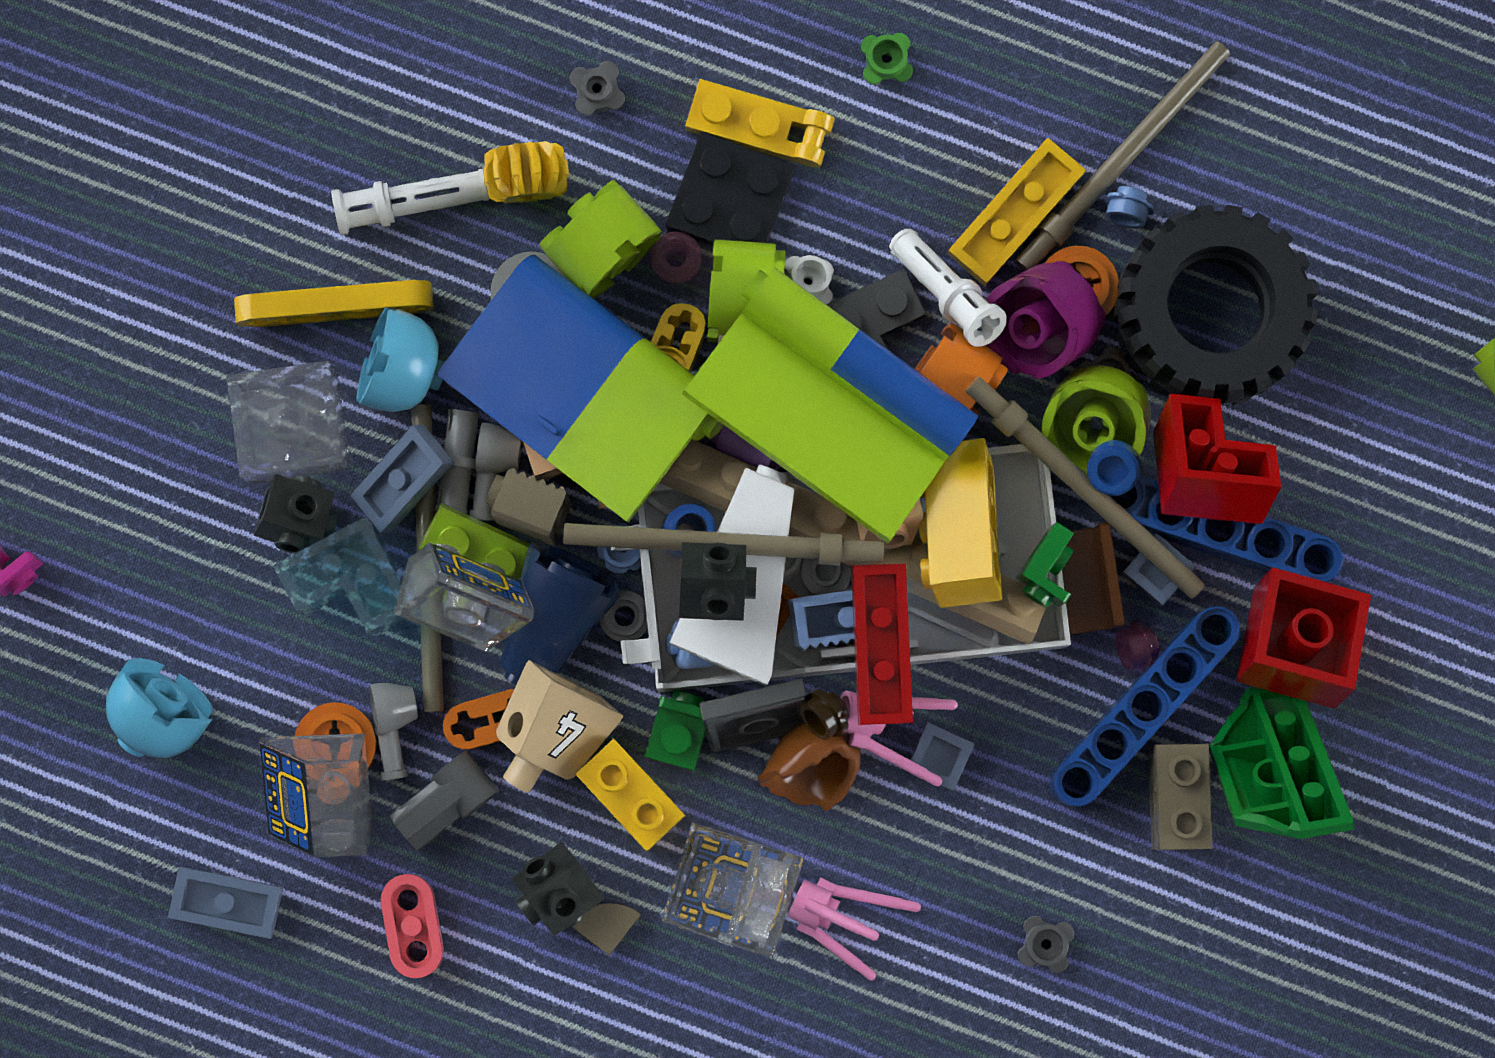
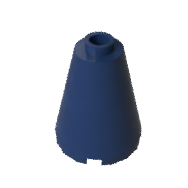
[500,541,624,685]

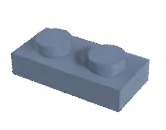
[350,425,454,533]
[168,866,284,939]

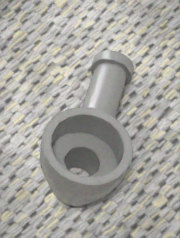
[469,422,522,520]
[369,683,418,780]

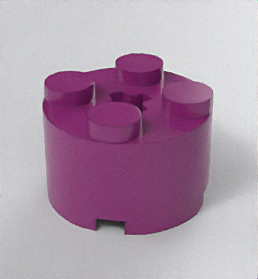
[986,261,1106,378]

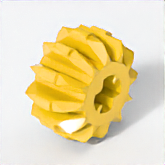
[483,141,569,204]

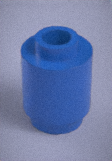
[660,504,717,559]

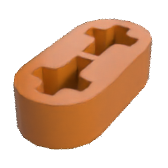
[443,689,514,750]

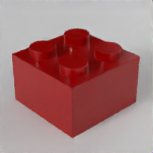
[1236,567,1371,709]

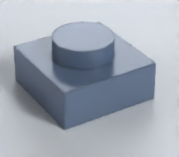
[1121,533,1196,607]
[910,722,975,791]

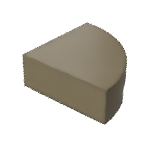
[572,903,641,955]

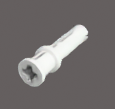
[331,169,489,235]
[889,229,1007,347]

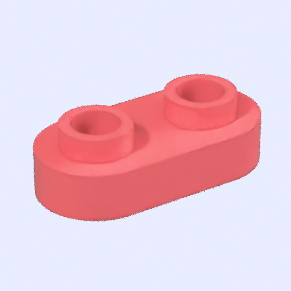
[381,874,444,978]

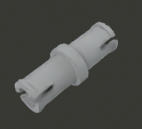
[435,409,480,514]

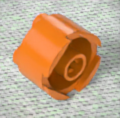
[915,322,1008,415]

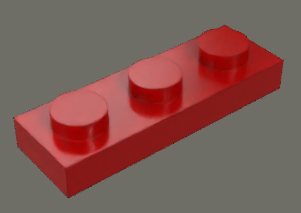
[851,563,913,725]

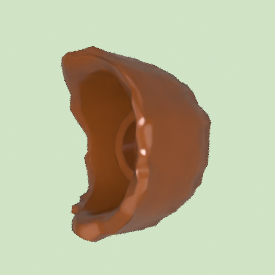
[757,722,861,811]

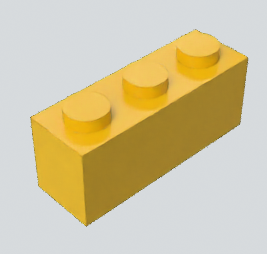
[918,438,1002,608]

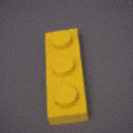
[947,138,1086,286]

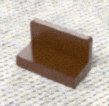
[1062,523,1124,635]

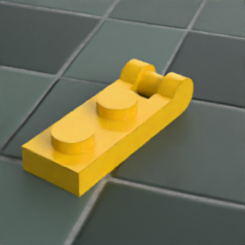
[685,79,835,168]

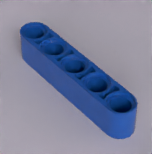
[1124,475,1343,582]
[1049,606,1240,807]

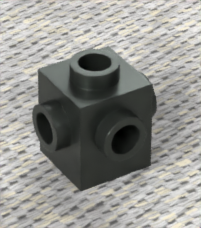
[253,474,338,555]
[679,542,757,621]
[511,841,604,936]

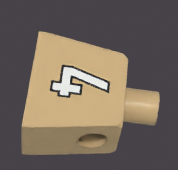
[496,660,623,793]

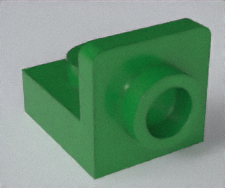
[1016,522,1074,608]
[645,690,706,771]

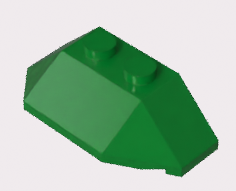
[1210,687,1354,839]

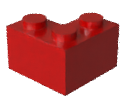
[1153,394,1282,524]

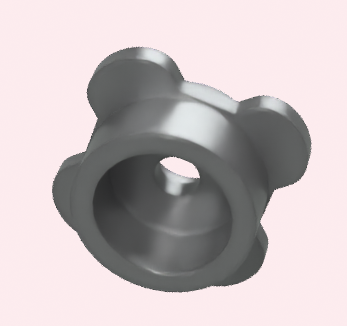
[570,61,625,116]
[1018,916,1074,973]

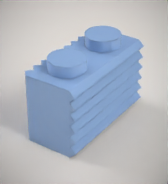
[788,590,854,651]

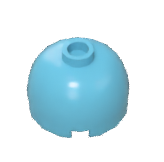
[356,307,446,412]
[106,658,213,758]

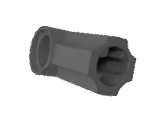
[390,750,499,851]

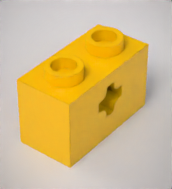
[575,739,686,851]

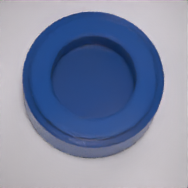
[1087,440,1141,496]

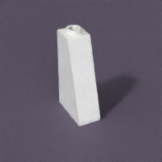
[670,465,794,686]

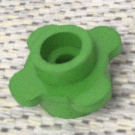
[861,33,913,85]

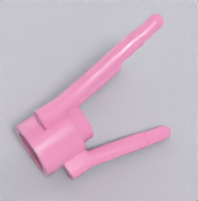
[840,691,958,786]
[788,877,921,980]

